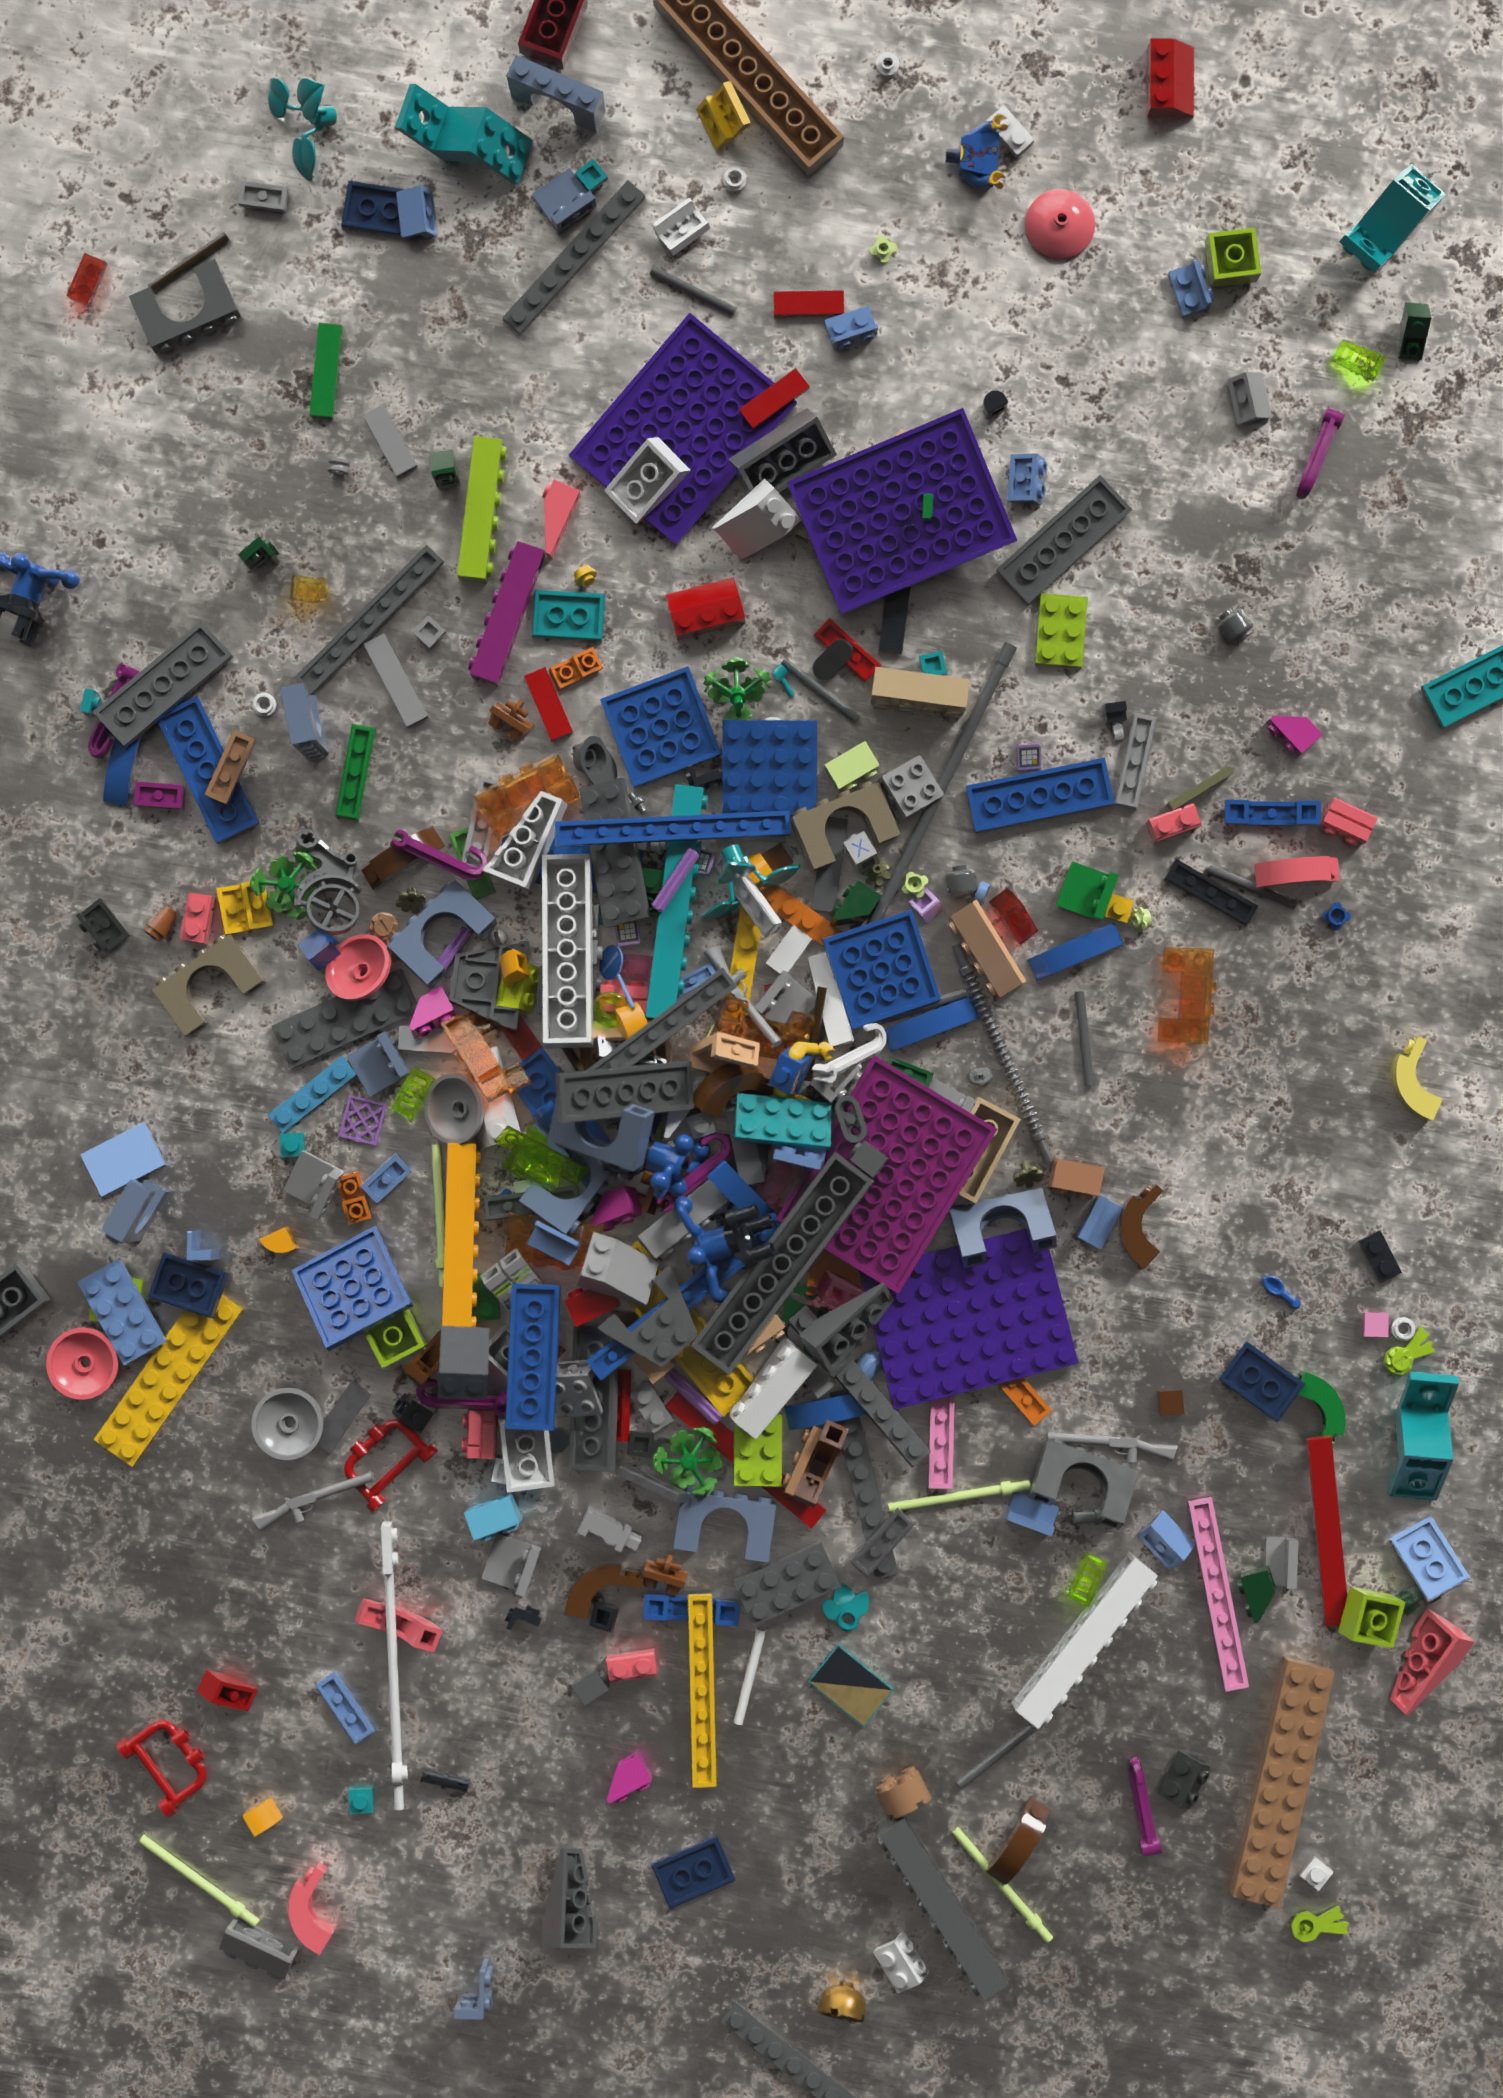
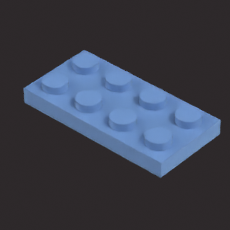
[77,1258,167,1365]

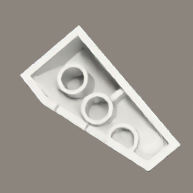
[474,1046,522,1150]

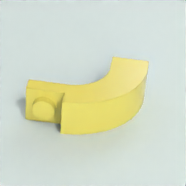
[1391,1036,1443,1121]

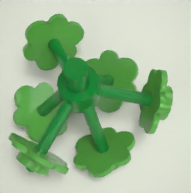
[703,657,771,720]
[250,852,319,920]
[652,1427,722,1496]

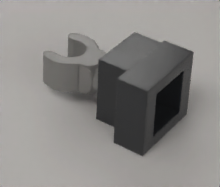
[1102,701,1127,742]

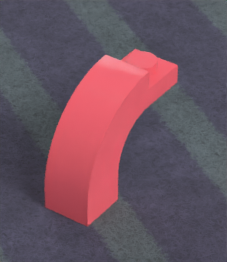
[1254,856,1340,887]
[354,1598,443,1653]
[288,1862,335,1955]

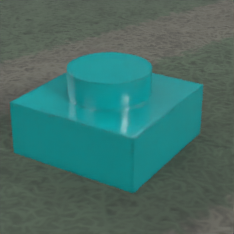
[575,159,608,192]
[919,651,947,676]
[80,688,101,717]
[279,1132,306,1158]
[348,1787,374,1814]

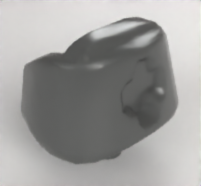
[968,1067,993,1087]

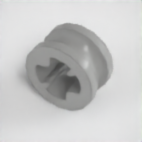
[328,458,350,475]

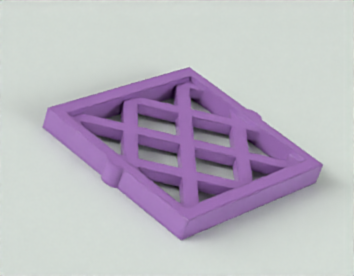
[339,1095,387,1146]

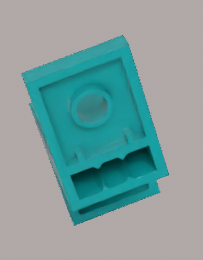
[395,84,533,184]
[1339,164,1447,272]
[1389,1372,1459,1500]

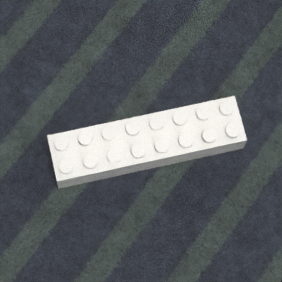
[542,854,593,1048]
[1011,1552,1158,1729]

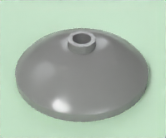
[424,1073,485,1144]
[251,1388,324,1460]

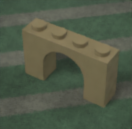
[790,781,901,872]
[152,934,266,1037]

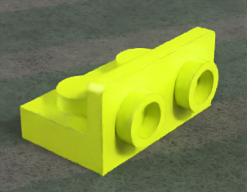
[496,963,540,1013]

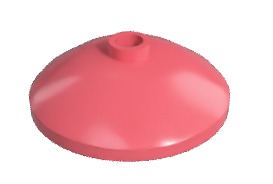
[1025,189,1095,260]
[325,934,391,1001]
[46,1328,119,1400]

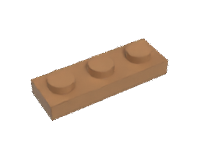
[204,730,257,805]
[781,1426,822,1497]

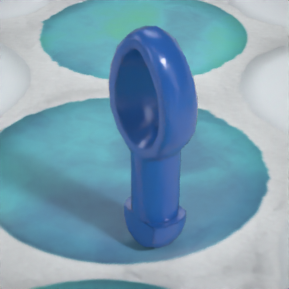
[1262,1276,1301,1310]

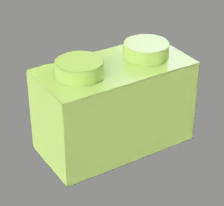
[824,741,880,792]

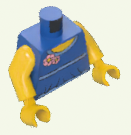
[769,1042,835,1101]

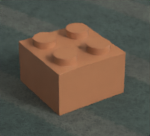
[1047,1158,1105,1200]

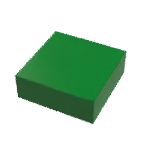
[922,494,933,521]

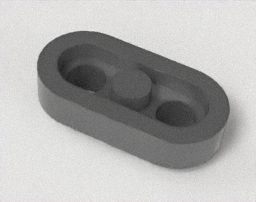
[835,1096,867,1143]

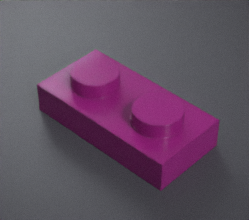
[134,782,185,810]

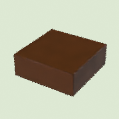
[761,842,793,871]
[1158,1389,1184,1416]

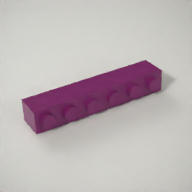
[468,541,546,686]

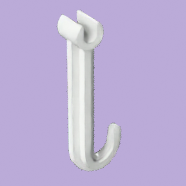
[812,1022,886,1083]

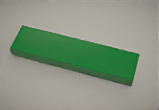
[309,323,343,419]
[335,724,376,821]

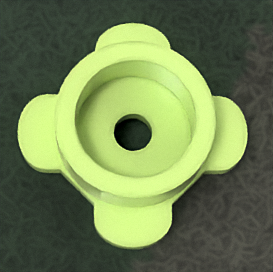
[869,235,897,263]
[902,872,928,898]
[1131,907,1152,932]

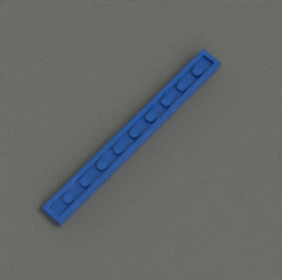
[553,811,791,847]
[586,1212,782,1380]

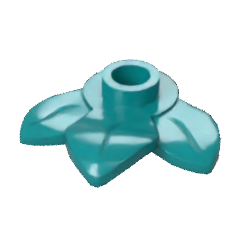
[822,1583,870,1631]

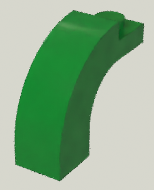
[1298,1371,1346,1446]

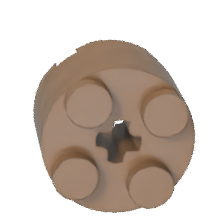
[875,1766,931,1819]

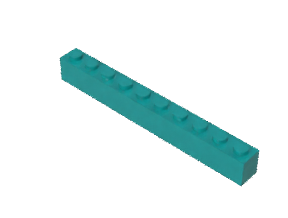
[646,784,708,1021]

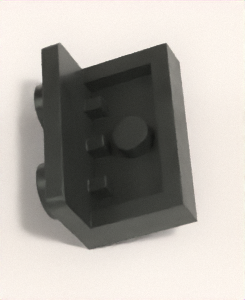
[75,898,131,953]
[1157,1751,1210,1809]

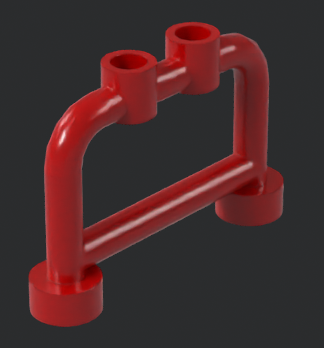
[344,1419,438,1513]
[116,1720,207,1818]

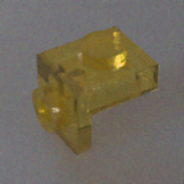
[290,575,328,604]

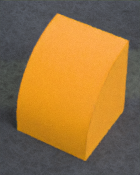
[748,851,773,886]
[499,949,531,986]
[615,1002,648,1040]
[259,1227,298,1253]
[243,1797,283,1837]

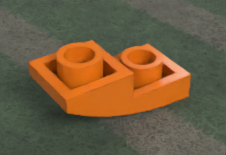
[548,647,603,691]
[338,1171,372,1225]

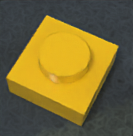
[1104,894,1134,924]

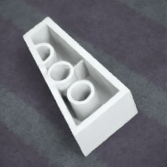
[483,791,568,891]
[729,1335,817,1439]

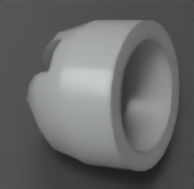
[488,929,508,948]

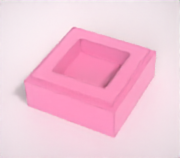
[1363,1312,1389,1337]

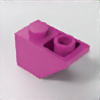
[1266,716,1323,757]
[409,986,457,1039]
[590,1185,642,1232]
[607,1751,652,1804]

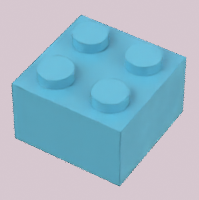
[464,1492,523,1542]

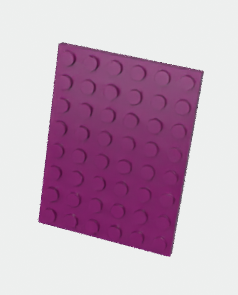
[776,1055,998,1294]

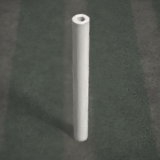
[733,1629,766,1725]

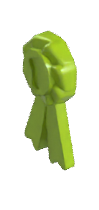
[1383,1326,1435,1376]
[1290,1906,1349,1942]

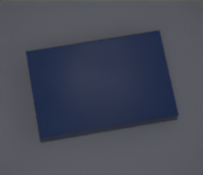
[341,180,411,239]
[148,1252,229,1319]
[1219,1341,1306,1423]
[651,1835,736,1909]

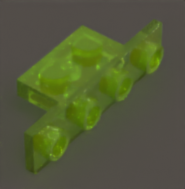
[495,1126,588,1191]

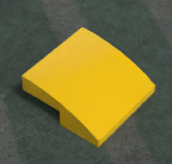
[696,81,751,150]
[215,882,273,935]

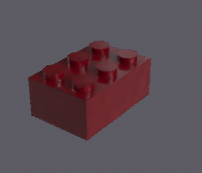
[518,0,588,70]

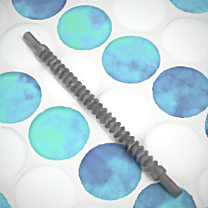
[952,943,1054,1164]

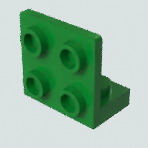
[1056,862,1119,922]

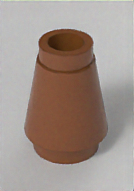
[144,905,177,941]

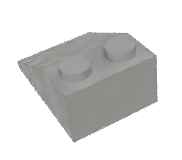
[577,1232,659,1307]

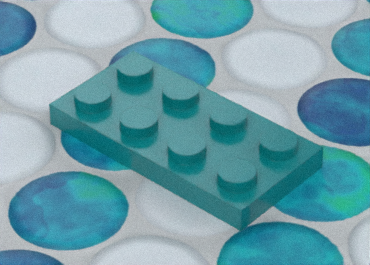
[1421,645,1503,729]
[734,1093,832,1150]

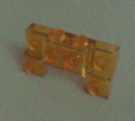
[473,753,581,840]
[1157,947,1216,1045]
[709,996,815,1060]
[441,1012,531,1103]
[505,1211,604,1270]

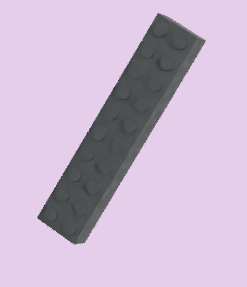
[691,1152,876,1375]

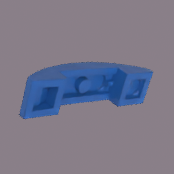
[103,733,144,807]
[1224,800,1321,826]
[1027,923,1123,981]
[884,996,979,1052]
[707,1160,775,1217]
[784,1394,866,1430]
[643,1594,740,1627]

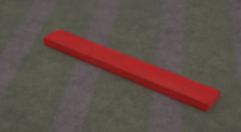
[665,1391,827,1529]
[1306,1435,1347,1627]

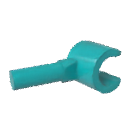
[772,664,795,697]

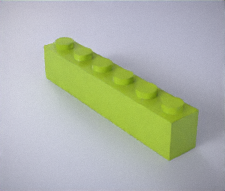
[457,436,507,583]

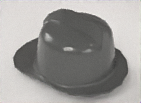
[572,736,617,784]

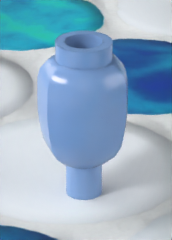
[856,1348,882,1380]

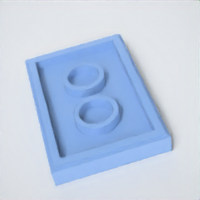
[80,1122,167,1197]
[1389,1516,1470,1603]

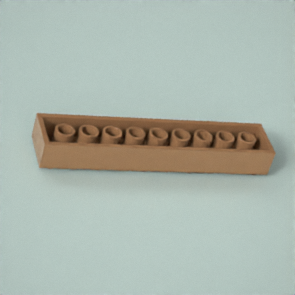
[653,0,844,177]
[1229,1656,1335,1908]

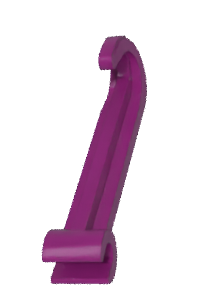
[1296,407,1345,500]
[88,662,140,759]
[390,830,488,881]
[654,1133,733,1212]
[416,1379,507,1416]
[1128,1757,1162,1857]

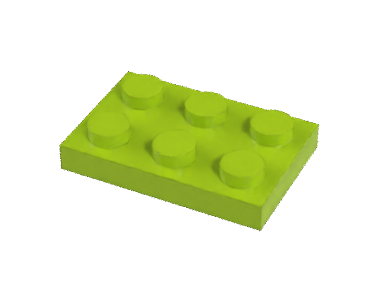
[1035,593,1088,668]
[733,1414,782,1487]

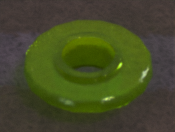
[593,991,628,1028]

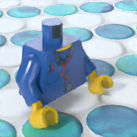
[945,114,1008,189]

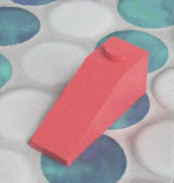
[542,479,581,559]

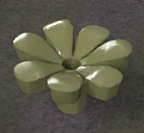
[861,856,891,887]
[396,887,426,914]
[1013,1162,1045,1188]

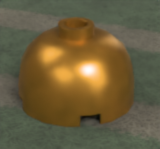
[817,1981,866,2023]

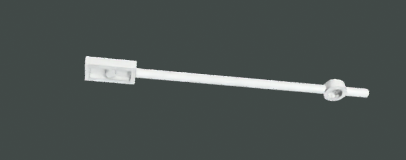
[381,1521,408,1810]

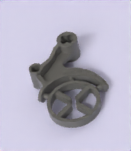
[294,829,362,935]

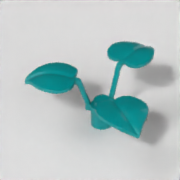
[268,78,337,180]
[701,844,801,919]

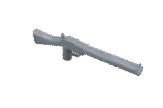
[704,946,782,1048]
[1047,1430,1177,1463]
[252,1470,375,1531]

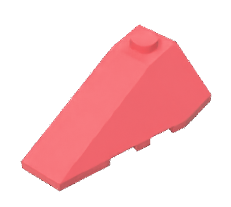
[1390,1609,1475,1715]

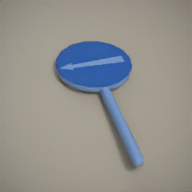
[599,945,635,1009]

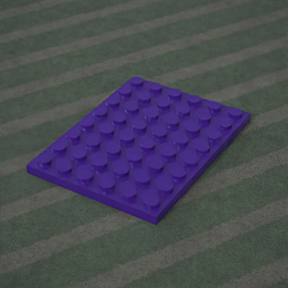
[569,313,797,547]
[787,408,1017,615]
[858,1229,1079,1410]

